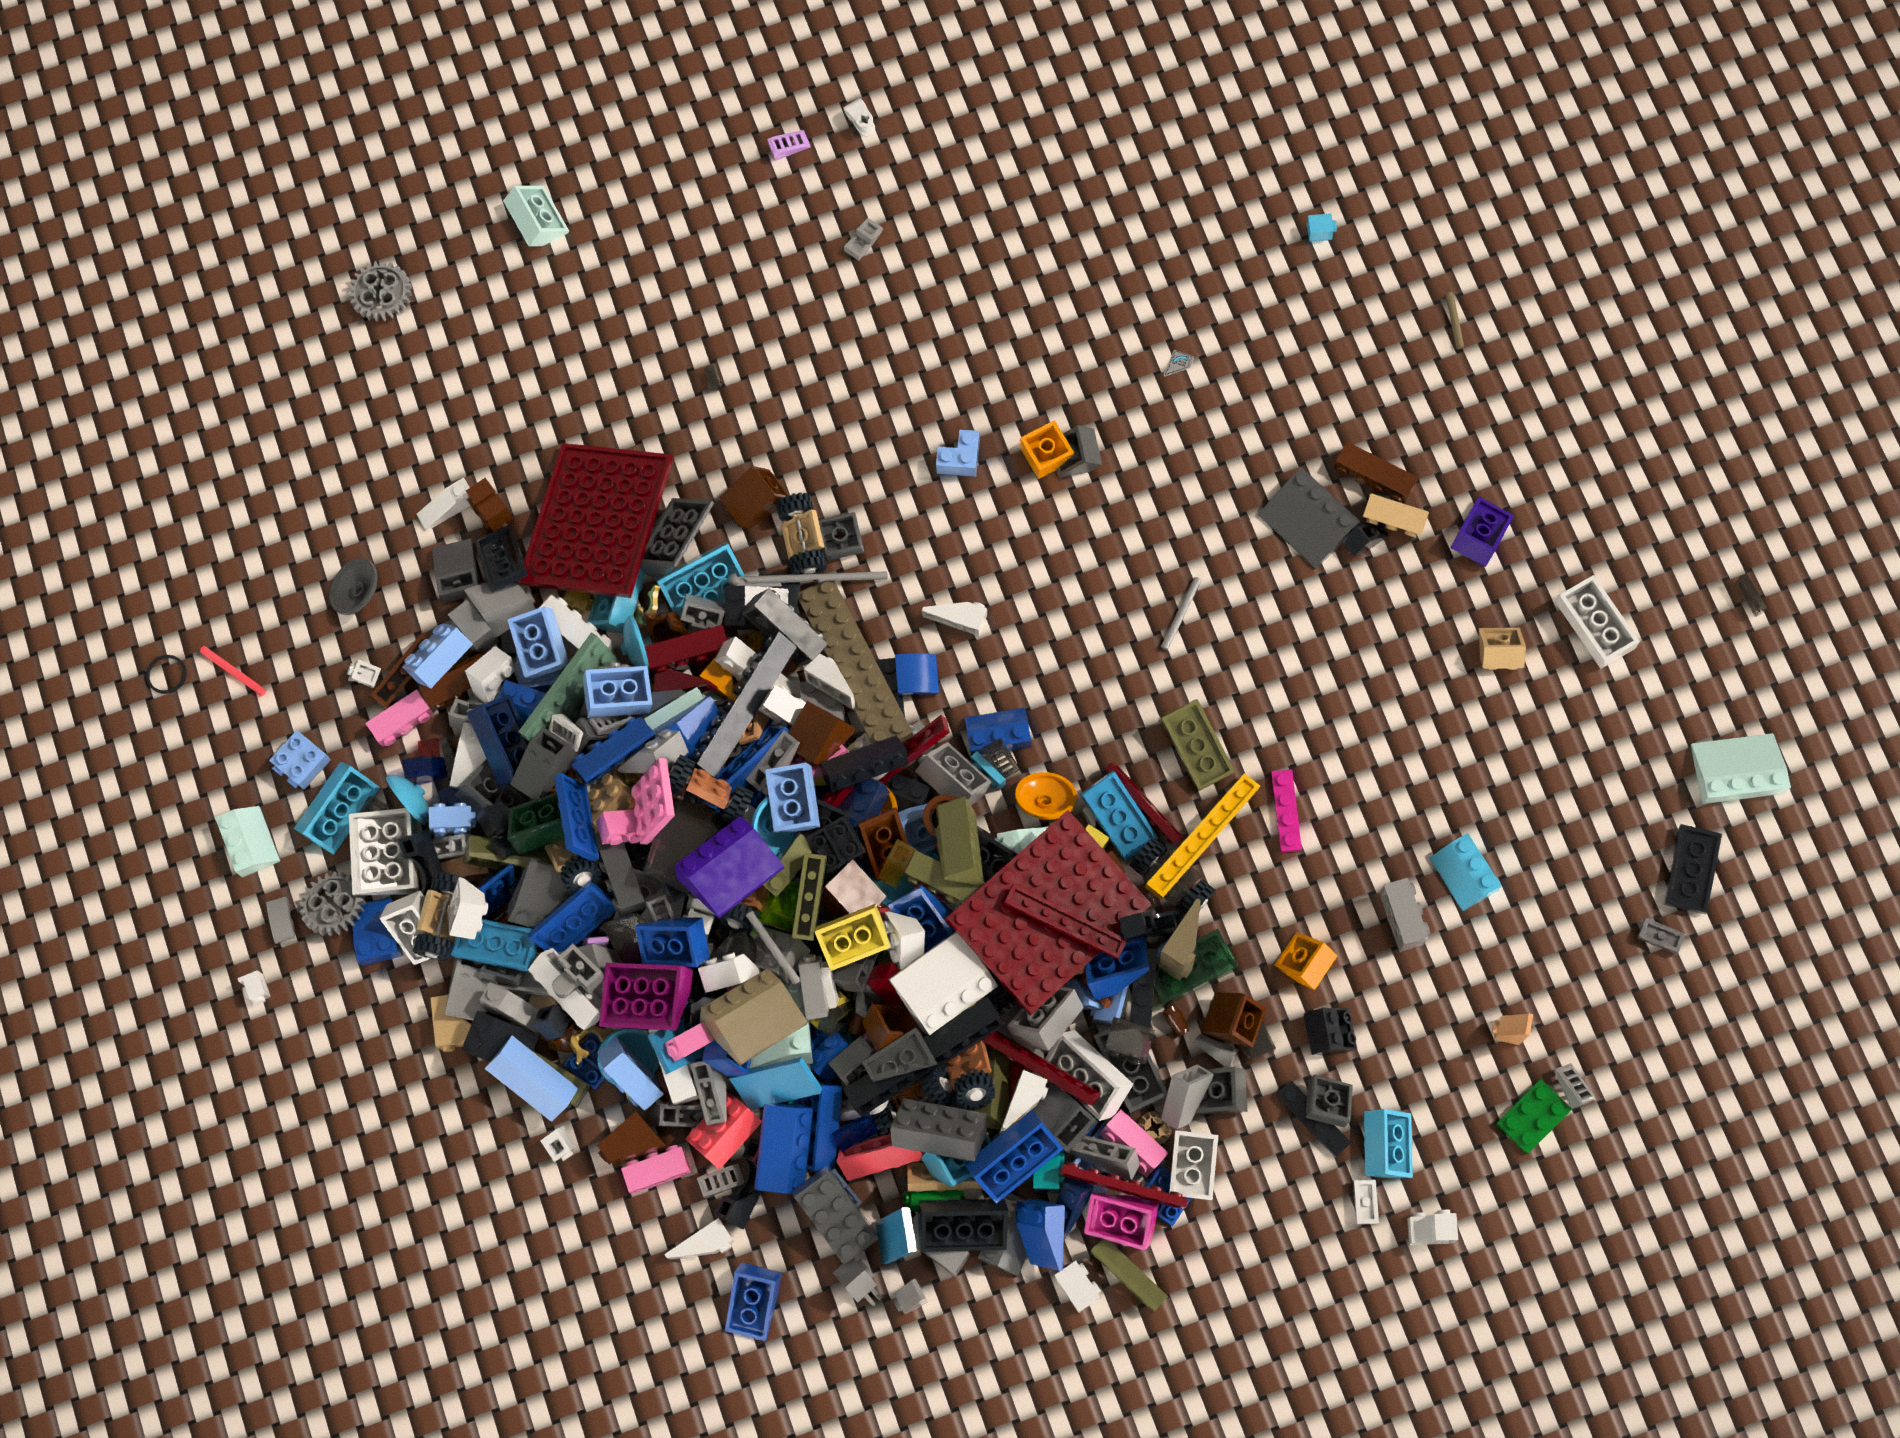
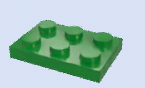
[1496,1079,1572,1154]

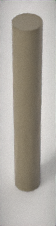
[1446,292,1464,349]

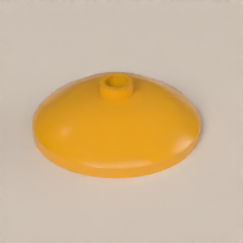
[1015,772,1077,820]

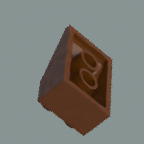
[857,807,912,880]

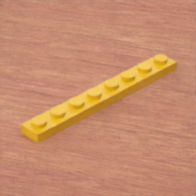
[1145,773,1260,900]

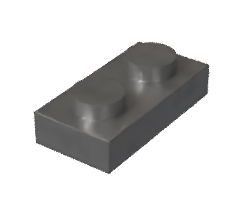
[1637,918,1686,955]

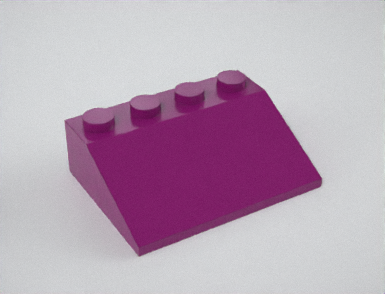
[599,963,693,1031]

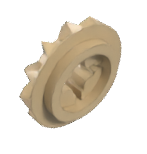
[1138,1111,1172,1145]

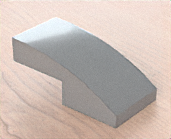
[844,218,883,261]
[266,897,295,944]

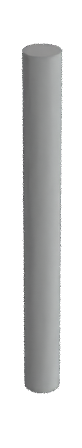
[1161,577,1202,650]
[745,911,801,985]

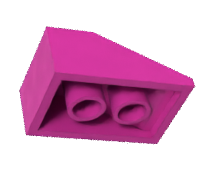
[1084,1192,1159,1251]

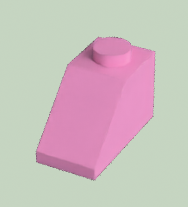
[664,1022,714,1062]

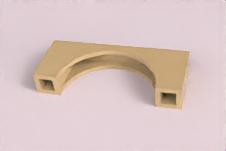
[431,994,558,1052]

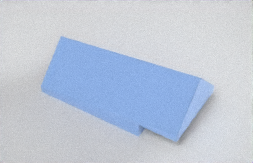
[484,1035,578,1122]

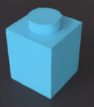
[1307,213,1337,242]

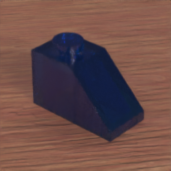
[402,756,450,785]

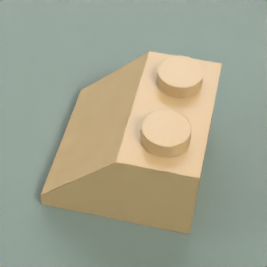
[1479,628,1526,670]

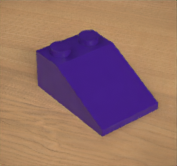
[1450,497,1514,567]

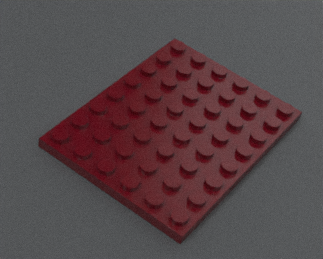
[518,443,674,598]
[945,810,1152,1015]

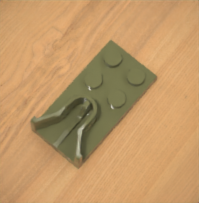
[1158,699,1235,791]

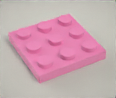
[631,758,675,844]

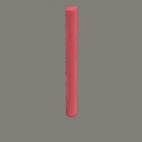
[200,646,267,696]

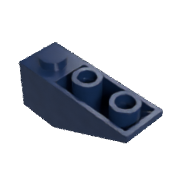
[1056,1179,1094,1240]

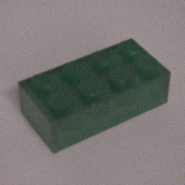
[1154,929,1238,1008]

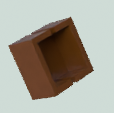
[466,478,515,532]
[862,1004,924,1052]

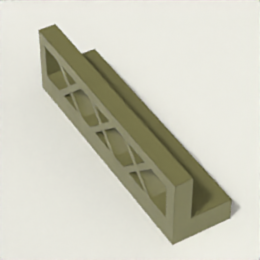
[1090,1239,1168,1313]

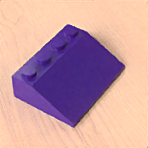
[675,816,784,918]

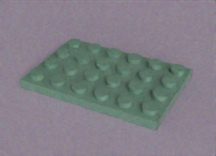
[519,632,622,742]

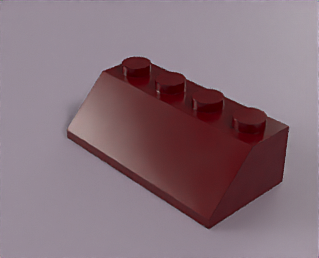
[644,624,728,675]

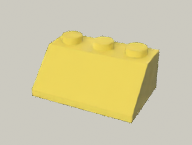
[815,904,890,971]

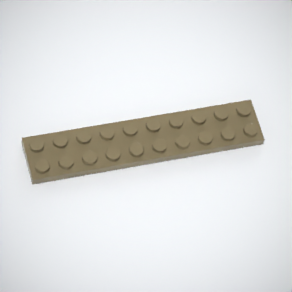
[798,581,914,744]

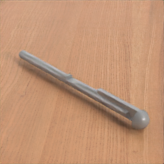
[729,571,888,587]

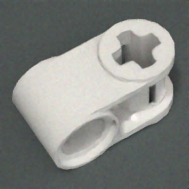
[843,98,875,136]

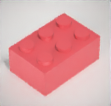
[685,1092,762,1170]

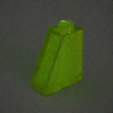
[758,880,800,934]

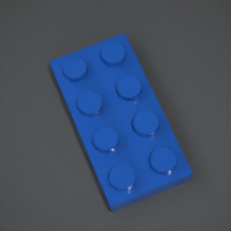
[554,773,599,862]
[528,880,615,954]

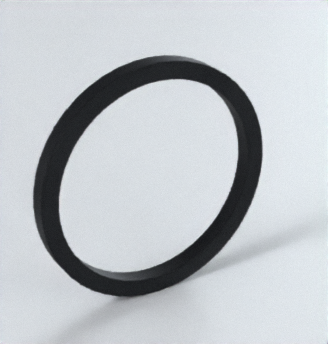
[146,655,187,694]

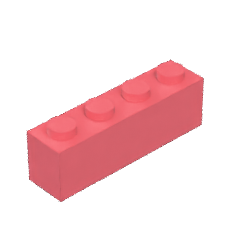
[837,1134,926,1181]

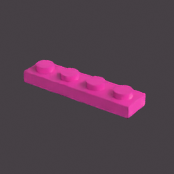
[1271,770,1302,853]

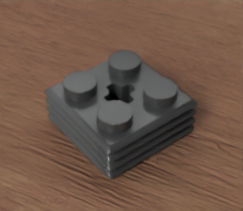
[818,512,864,561]
[1306,1075,1353,1127]

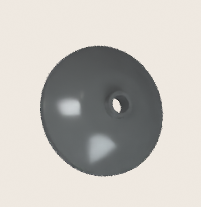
[330,558,378,615]

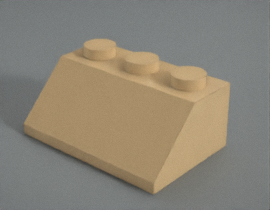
[1363,494,1429,538]

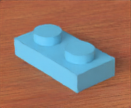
[971,751,1006,790]

